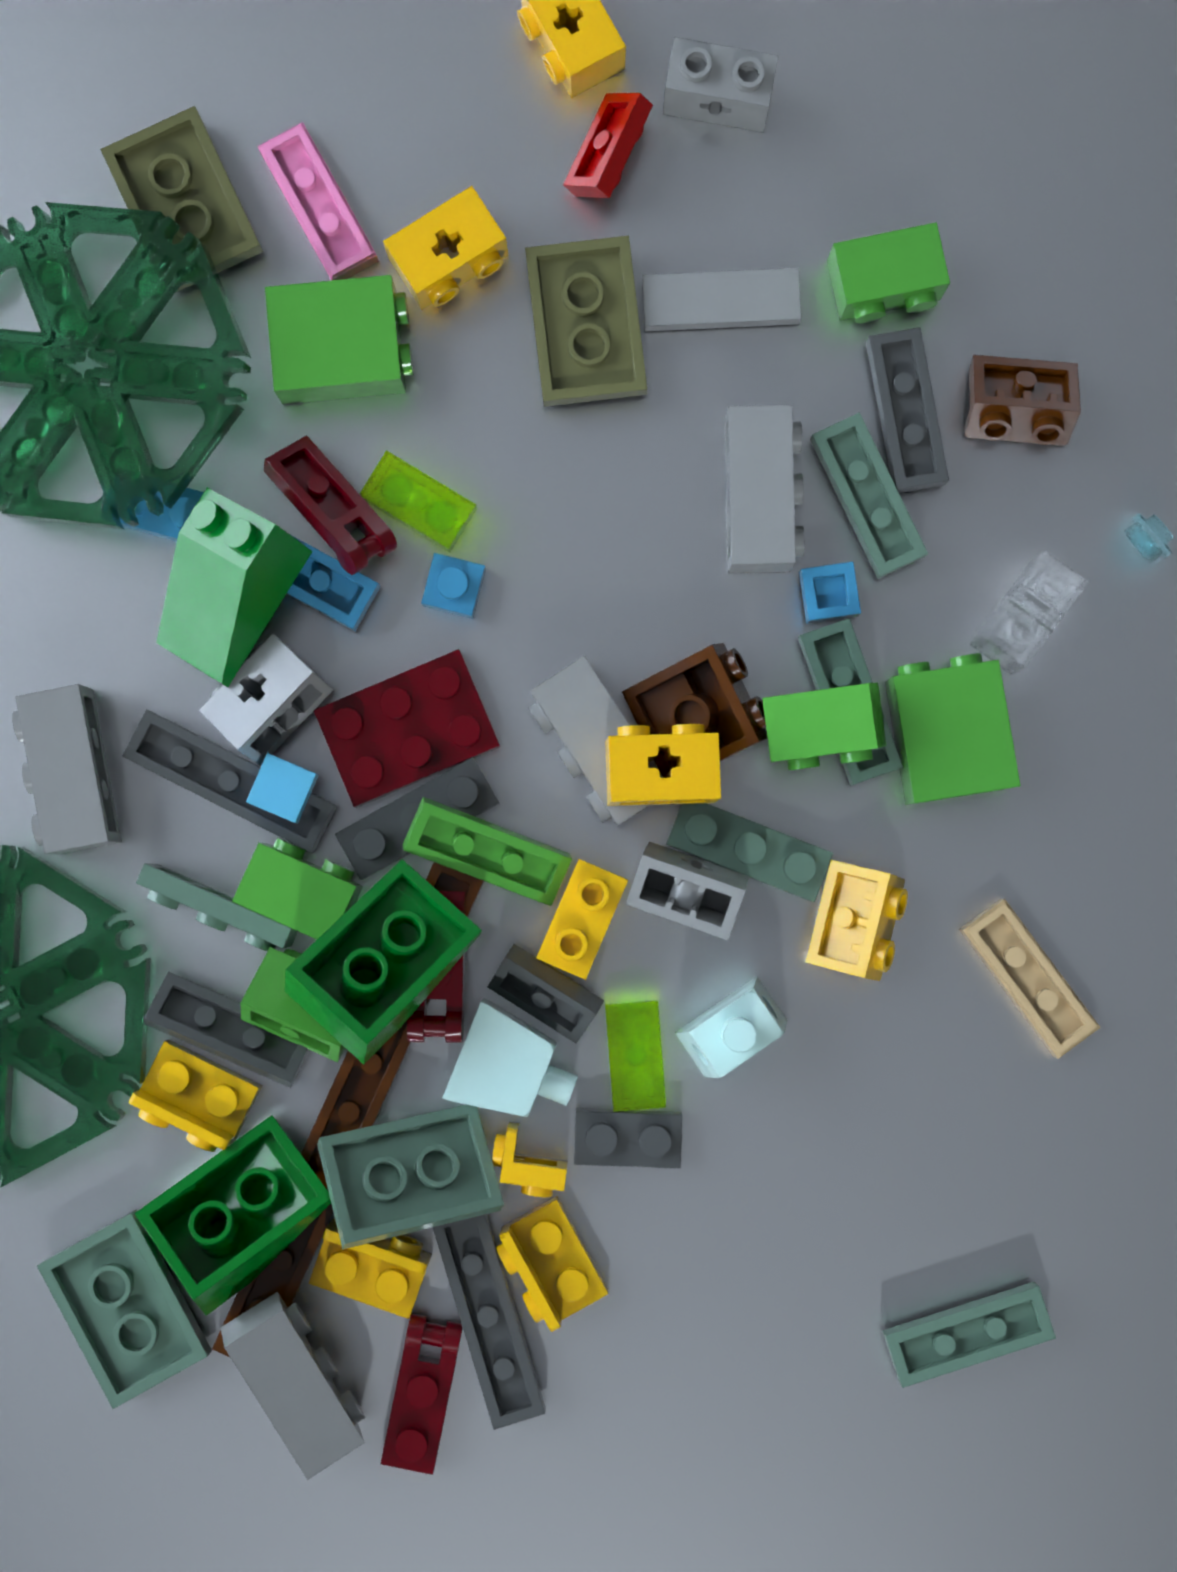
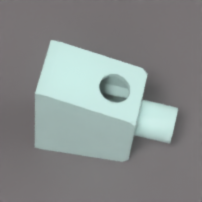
[675,976,787,1078]
[442,999,578,1117]

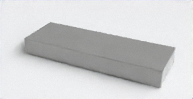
[642,268,801,332]

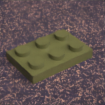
[100,106,263,295]
[525,235,647,407]

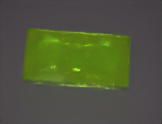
[359,450,477,552]
[605,1000,666,1112]

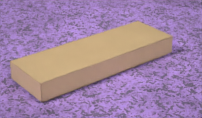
[959,899,1101,1059]

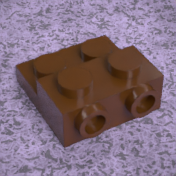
[622,643,768,778]

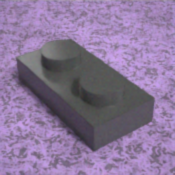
[487,944,604,1044]
[574,1108,682,1168]

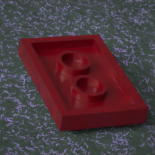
[314,649,501,808]

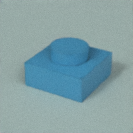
[421,553,486,619]
[799,562,861,624]

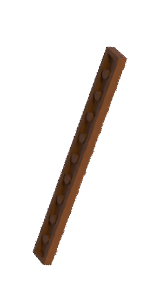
[212,862,485,1357]

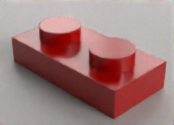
[563,93,653,198]

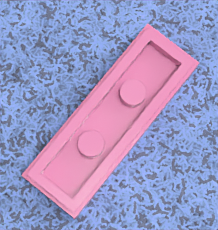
[257,122,379,280]

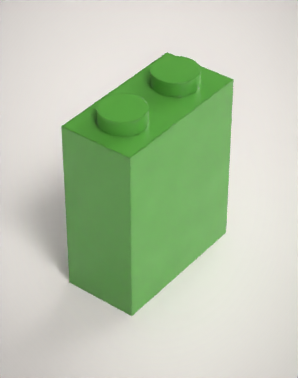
[265,275,414,405]
[885,653,1021,805]

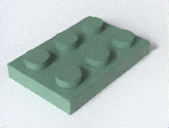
[317,1105,504,1250]
[37,1209,212,1409]

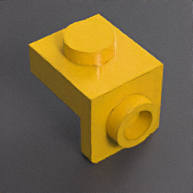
[492,1122,568,1197]

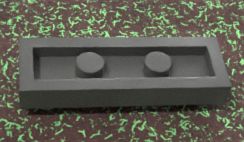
[866,327,949,493]
[335,757,500,880]
[144,971,309,1088]

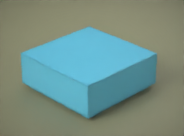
[246,753,319,824]

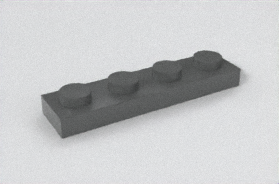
[122,709,337,853]
[432,1214,546,1430]

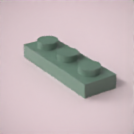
[810,412,928,579]
[798,618,903,786]
[666,803,833,902]
[136,863,298,951]
[882,1282,1056,1388]

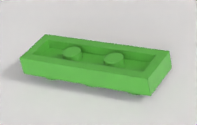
[403,797,572,906]

